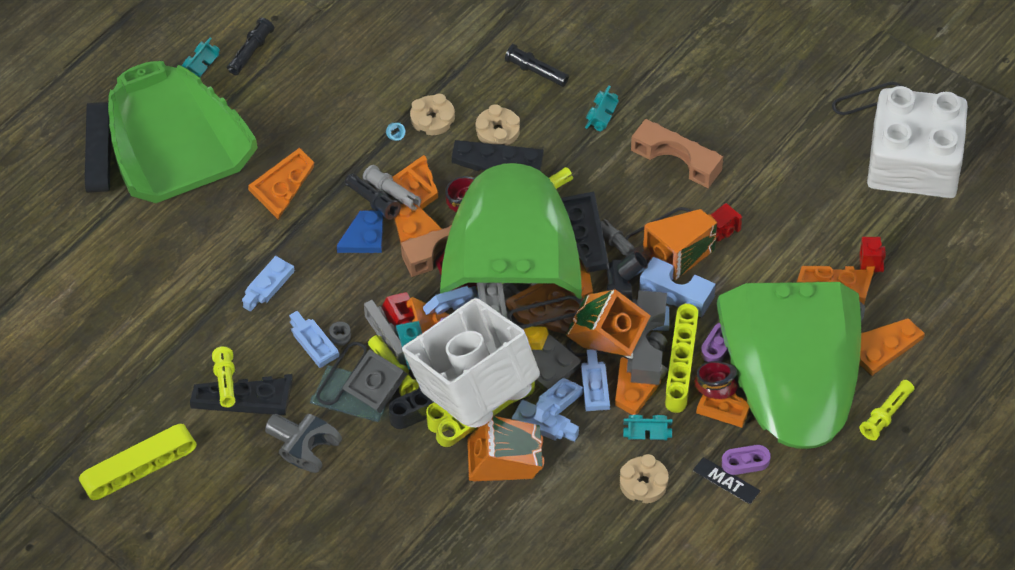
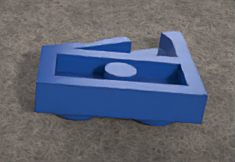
[337,211,383,253]

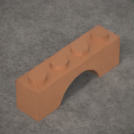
[631,119,723,188]
[401,225,452,277]

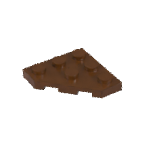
[505,283,584,334]

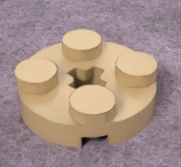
[410,94,455,135]
[476,105,520,146]
[620,454,668,503]

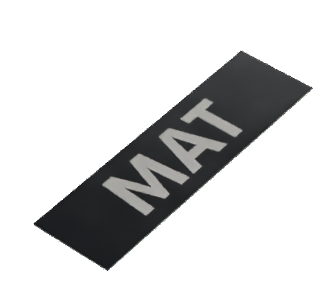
[693,457,760,504]

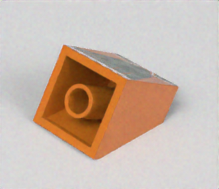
[643,209,717,280]
[565,289,651,356]
[467,416,544,481]

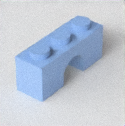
[640,257,716,317]

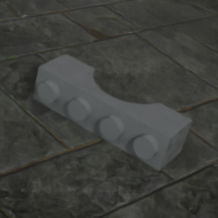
[627,290,667,385]

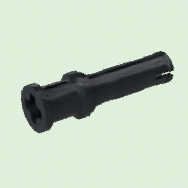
[227,17,275,75]
[505,44,569,87]
[345,173,401,220]

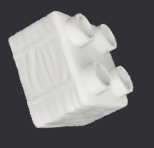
[867,86,968,198]
[402,298,540,427]

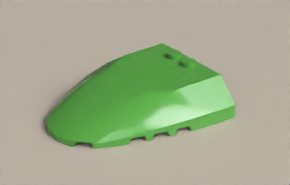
[108,61,258,203]
[440,163,582,299]
[717,282,861,449]

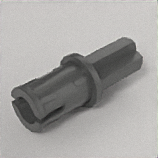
[600,219,635,256]

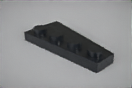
[452,140,544,171]
[561,192,609,273]
[190,374,293,415]

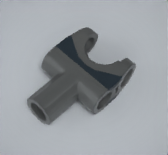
[265,414,342,473]

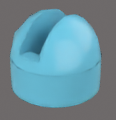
[386,123,405,141]

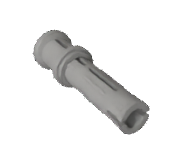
[363,165,421,210]

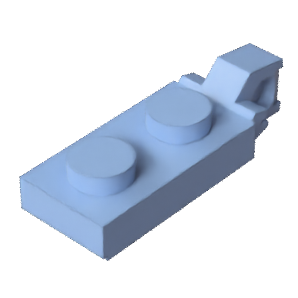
[242,256,295,312]
[423,286,479,315]
[289,311,339,368]
[581,350,610,411]
[534,378,584,423]
[512,400,579,442]

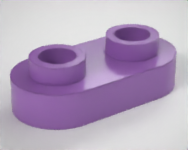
[701,323,729,362]
[722,445,770,475]

